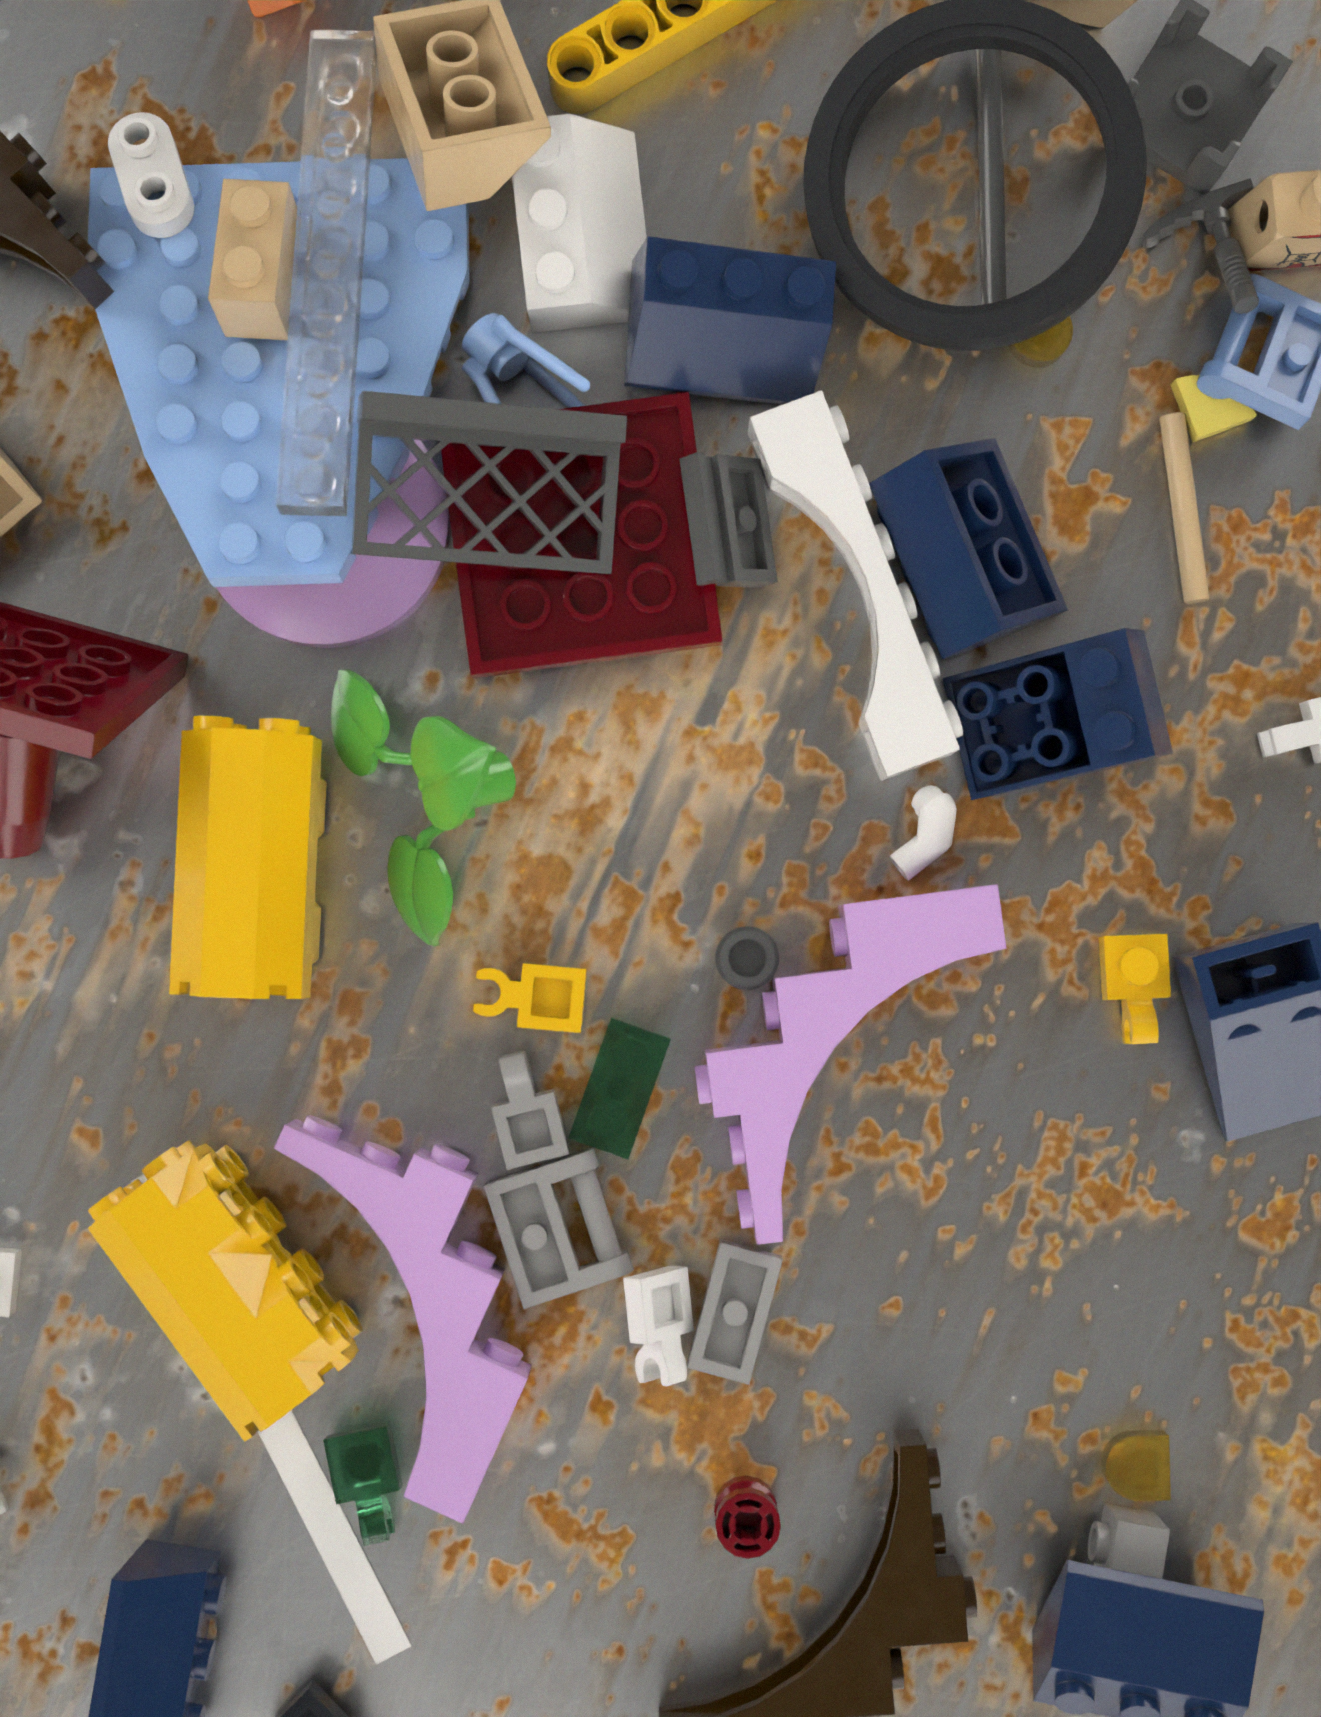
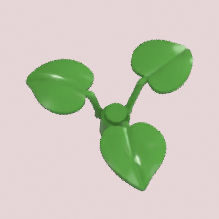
[331,669,516,947]

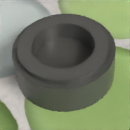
[715,926,779,990]

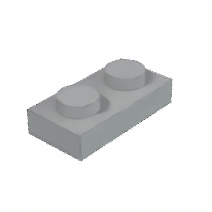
[687,1239,783,1385]

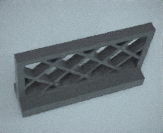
[351,391,627,574]

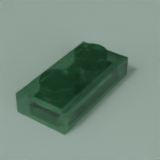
[568,1017,671,1160]

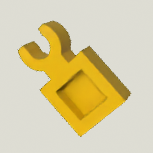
[473,963,587,1033]

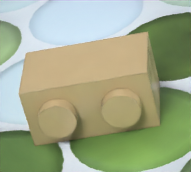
[208,179,303,340]

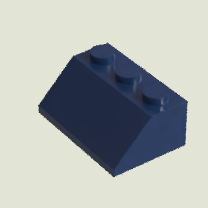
[624,236,836,405]
[869,438,1068,659]
[88,1539,227,1717]
[1032,1560,1264,1717]

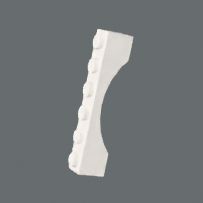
[747,390,963,781]

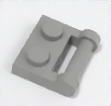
[484,1147,634,1309]

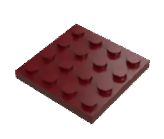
[441,392,723,679]

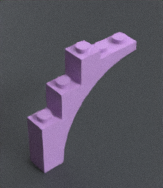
[694,884,1007,1245]
[274,1115,532,1524]

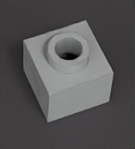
[1088,1503,1170,1579]

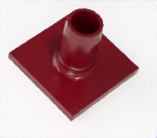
[0,602,188,859]

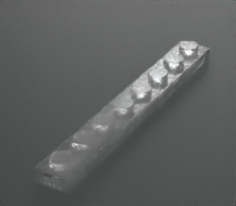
[276,30,377,516]

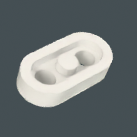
[108,112,194,238]

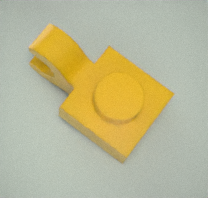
[1098,934,1171,1044]

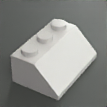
[512,114,646,333]

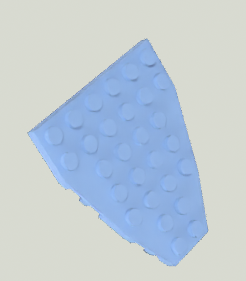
[88,158,470,587]

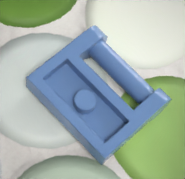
[1197,274,1321,430]

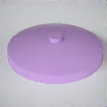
[216,440,451,648]

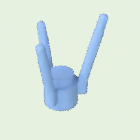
[462,313,590,408]

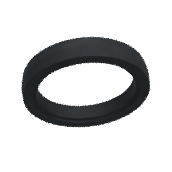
[803,0,1147,351]

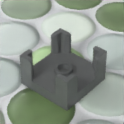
[1128,0,1293,194]

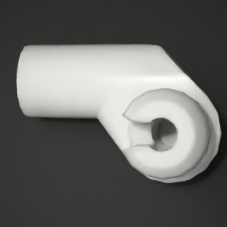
[889,785,957,881]

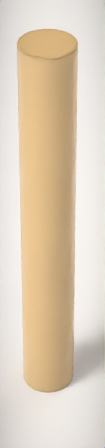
[1159,412,1210,604]

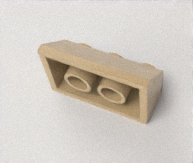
[373,0,551,211]

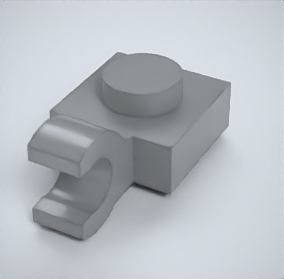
[491,1049,570,1170]

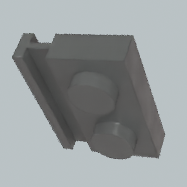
[679,452,778,588]

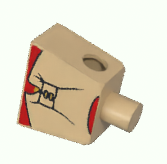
[1228,170,1321,272]

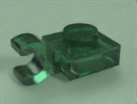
[323,1421,403,1546]

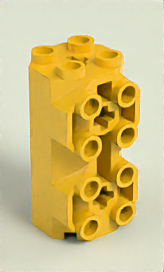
[169,716,327,999]
[88,1140,363,1442]

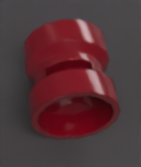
[714,1475,781,1559]

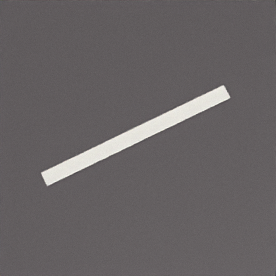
[131,1175,412,1665]

